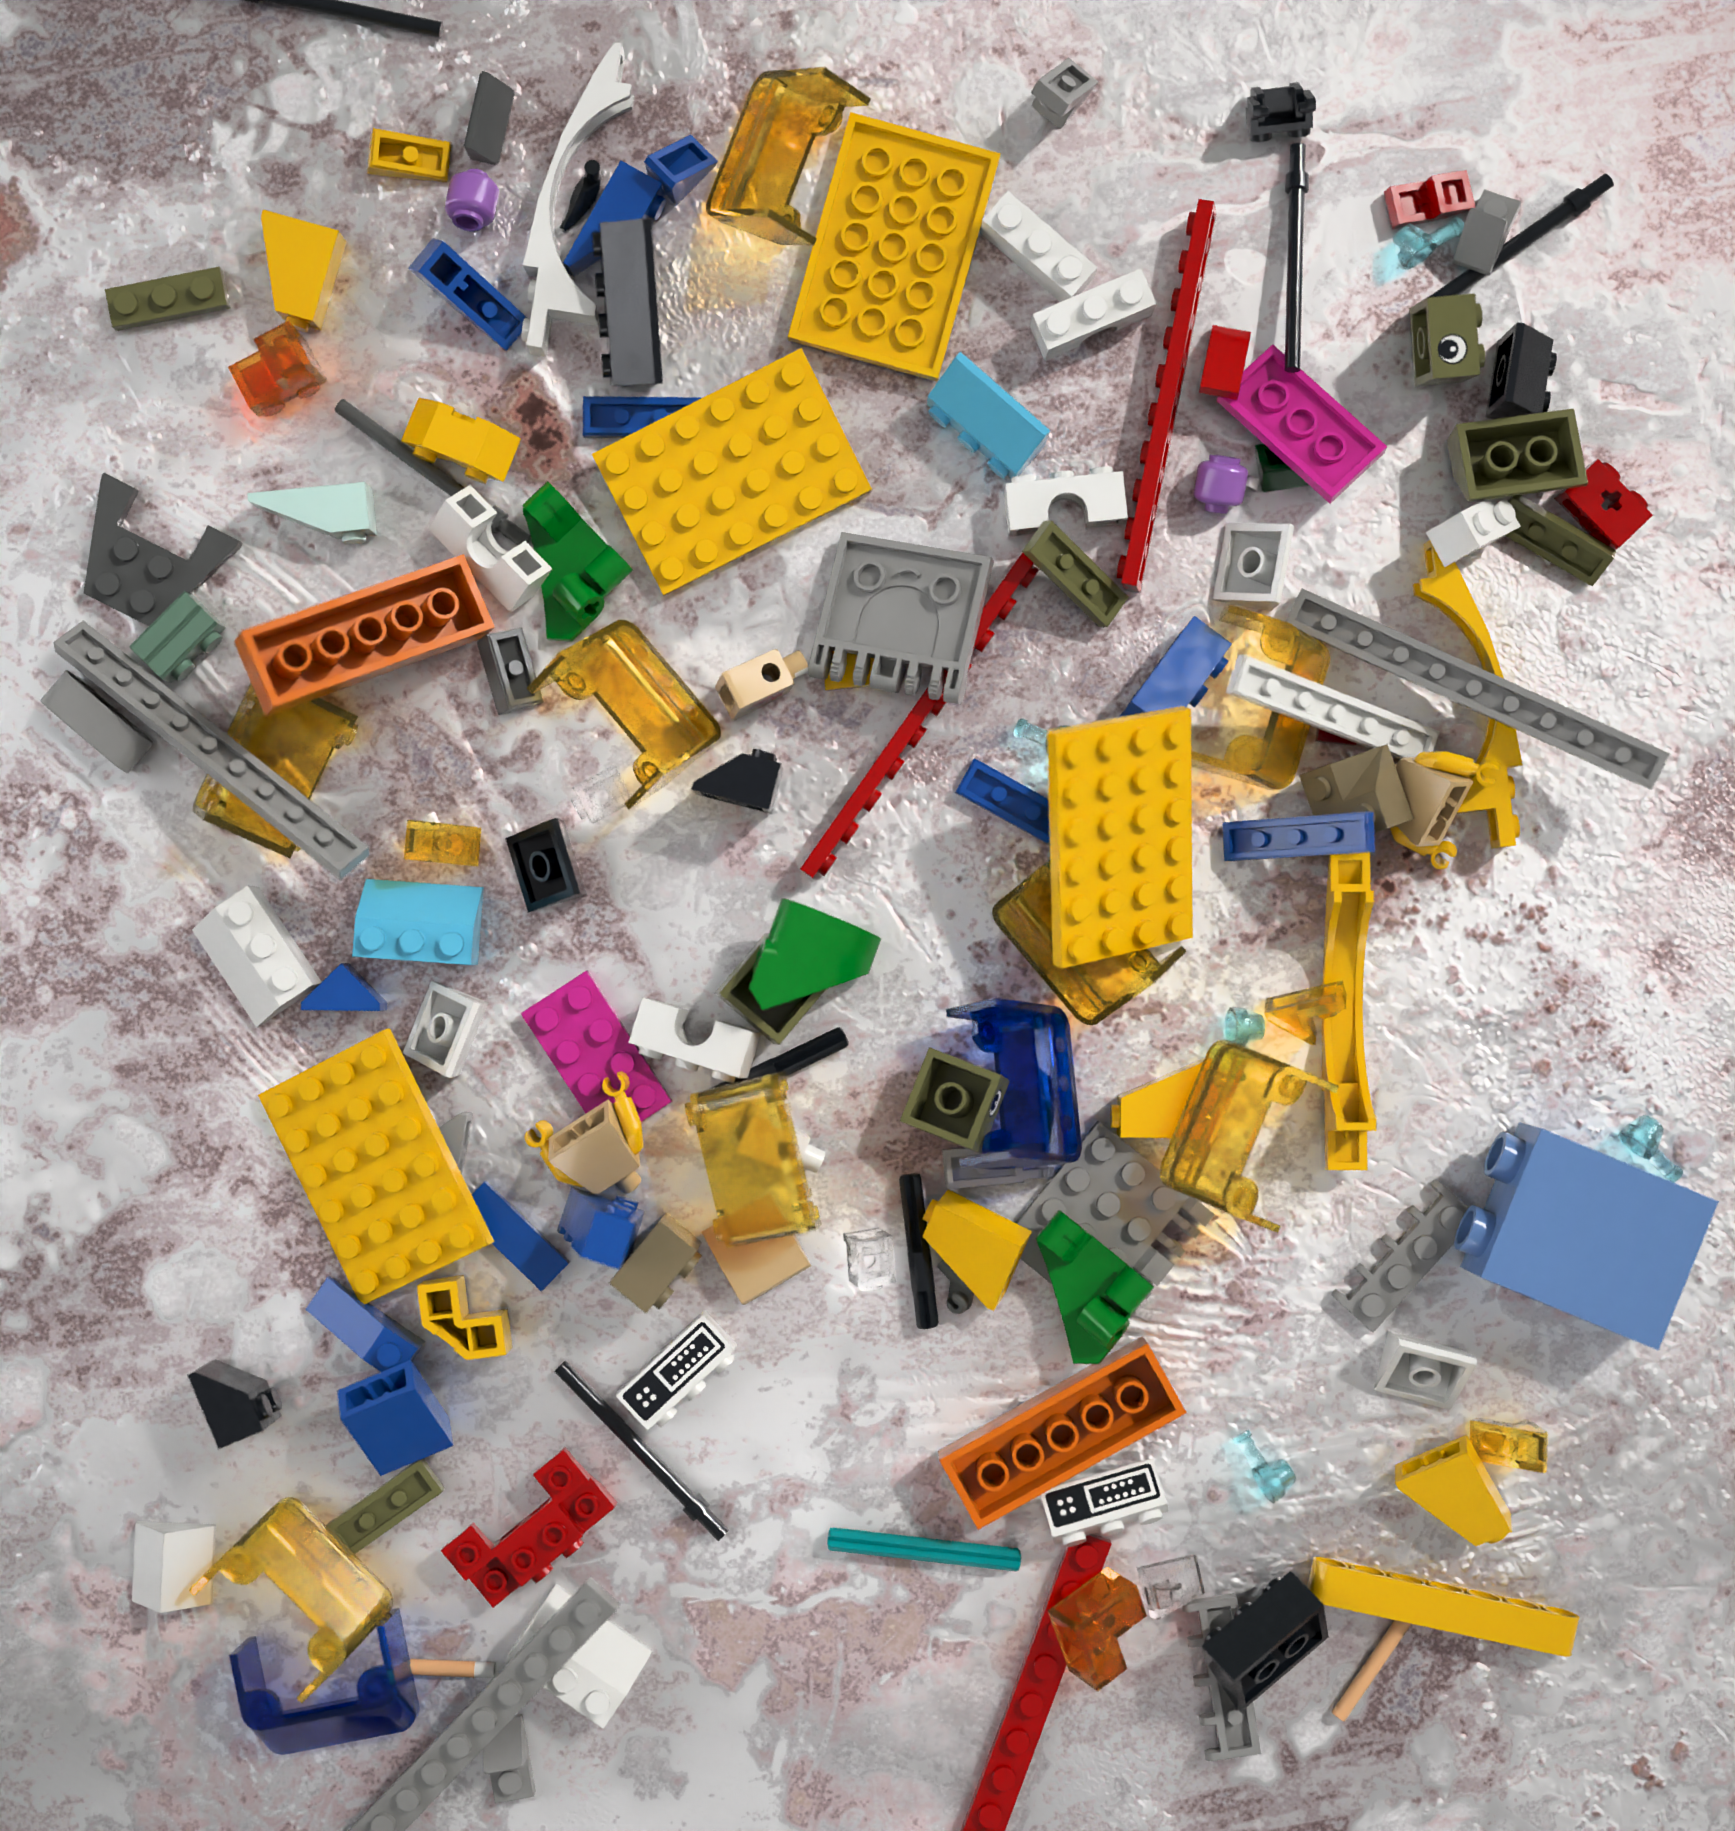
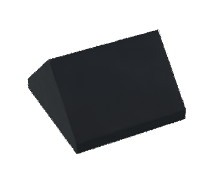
[505,818,587,913]

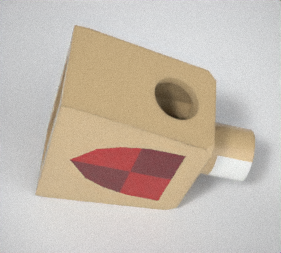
[715,649,808,721]

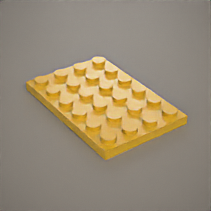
[787,112,1001,382]
[592,348,872,596]
[1047,706,1193,968]
[258,1028,495,1304]

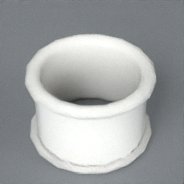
[1246,475,1261,492]

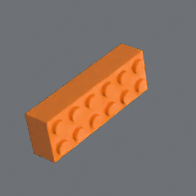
[234,554,495,716]
[938,1336,1187,1530]

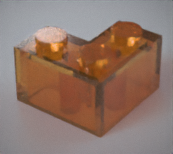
[228,321,327,417]
[1048,1567,1147,1692]

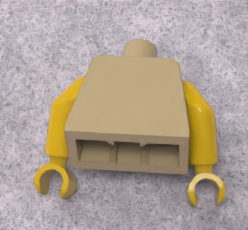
[1390,751,1501,870]
[525,1071,644,1194]

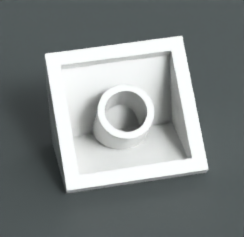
[1213,523,1294,611]
[403,981,488,1078]
[1374,1331,1477,1410]
[132,1521,216,1613]

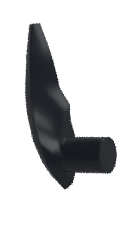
[560,160,602,231]

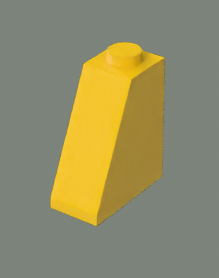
[261,210,347,332]
[1110,1058,1217,1139]
[923,1189,1032,1311]
[1395,1435,1512,1547]

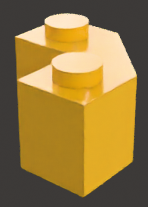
[401,397,521,484]
[417,1275,513,1360]

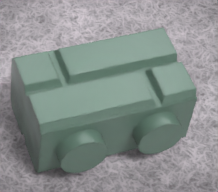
[129,591,226,683]

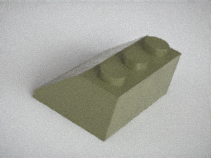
[1447,408,1588,502]

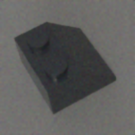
[1485,322,1557,419]
[691,749,783,814]
[188,1359,282,1449]

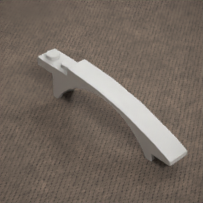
[522,42,635,357]

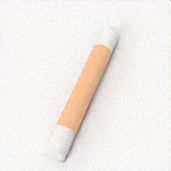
[376,1657,496,1678]

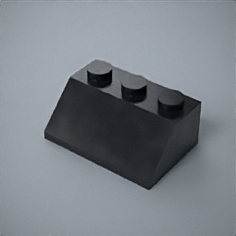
[1201,1571,1329,1712]

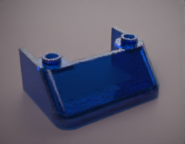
[946,997,1082,1170]
[229,1608,420,1755]

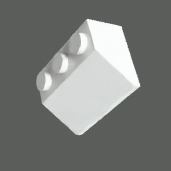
[192,886,322,1027]
[505,1584,653,1729]

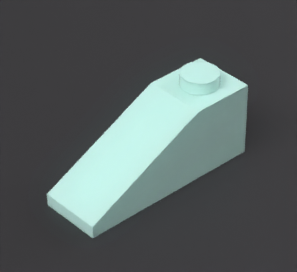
[247,482,377,544]

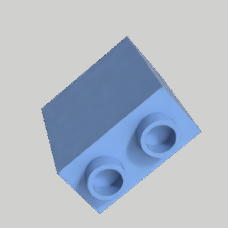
[1454,1122,1719,1350]

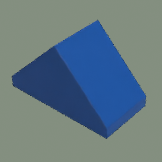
[644,134,718,206]
[301,963,387,1011]

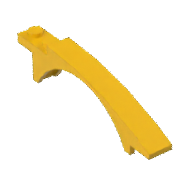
[1412,540,1522,849]
[1322,852,1377,1170]

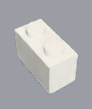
[1426,497,1521,567]

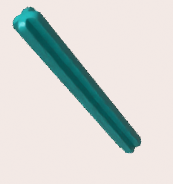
[827,1527,1021,1572]

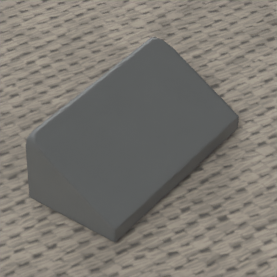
[464,71,515,165]
[477,627,544,715]

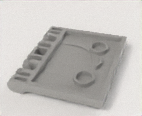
[808,532,994,704]
[1016,1120,1215,1319]

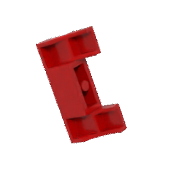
[441,1447,617,1608]

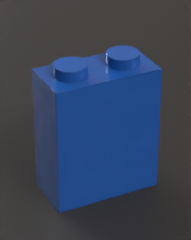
[337,1360,454,1476]

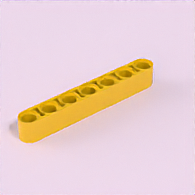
[1307,1557,1579,1657]

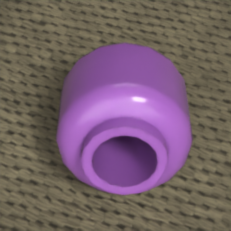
[445,169,499,232]
[1193,454,1248,514]

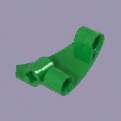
[522,481,633,642]
[749,898,881,1010]
[1036,1210,1154,1364]

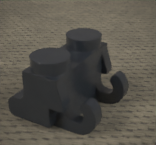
[1246,82,1316,142]

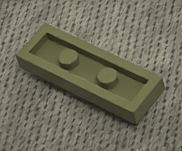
[105,267,231,331]
[1505,495,1616,587]
[1022,520,1129,627]
[323,1458,445,1560]

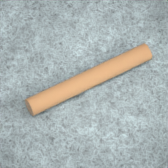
[1331,1620,1411,1722]

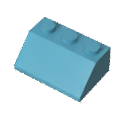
[927,352,1050,479]
[352,879,484,965]

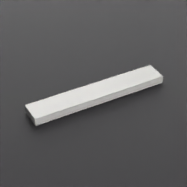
[1226,655,1440,760]

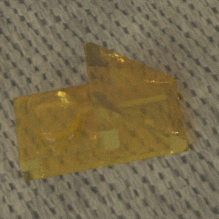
[404,820,481,866]
[1264,980,1347,1046]
[1469,1418,1548,1473]

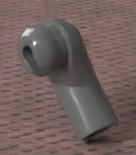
[937,1260,974,1314]

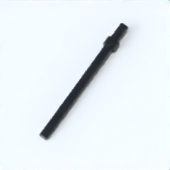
[242,0,443,38]
[1284,143,1309,373]
[1428,173,1614,298]
[554,1360,729,1541]

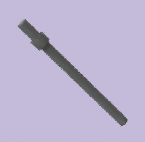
[334,399,531,545]

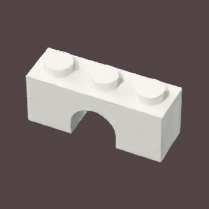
[1030,268,1157,361]
[1003,466,1128,537]
[428,485,552,612]
[628,997,761,1083]

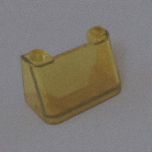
[192,683,358,858]
[685,1071,822,1248]

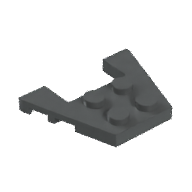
[83,473,243,626]

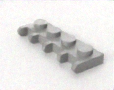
[1331,1179,1469,1333]
[1181,1593,1261,1761]

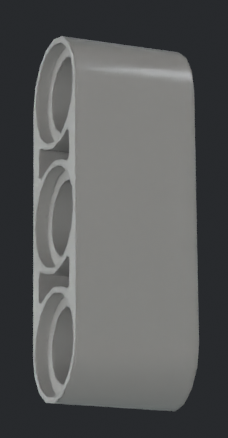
[40,670,154,773]

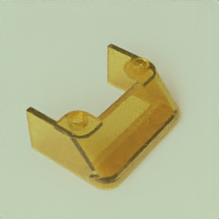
[706,67,871,246]
[1191,605,1330,791]
[527,620,721,810]
[992,858,1187,1025]
[1159,1039,1339,1233]
[189,1497,393,1704]

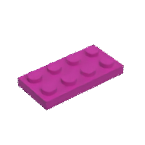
[1217,344,1387,504]
[521,971,673,1122]

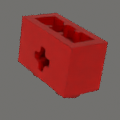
[1554,459,1653,550]

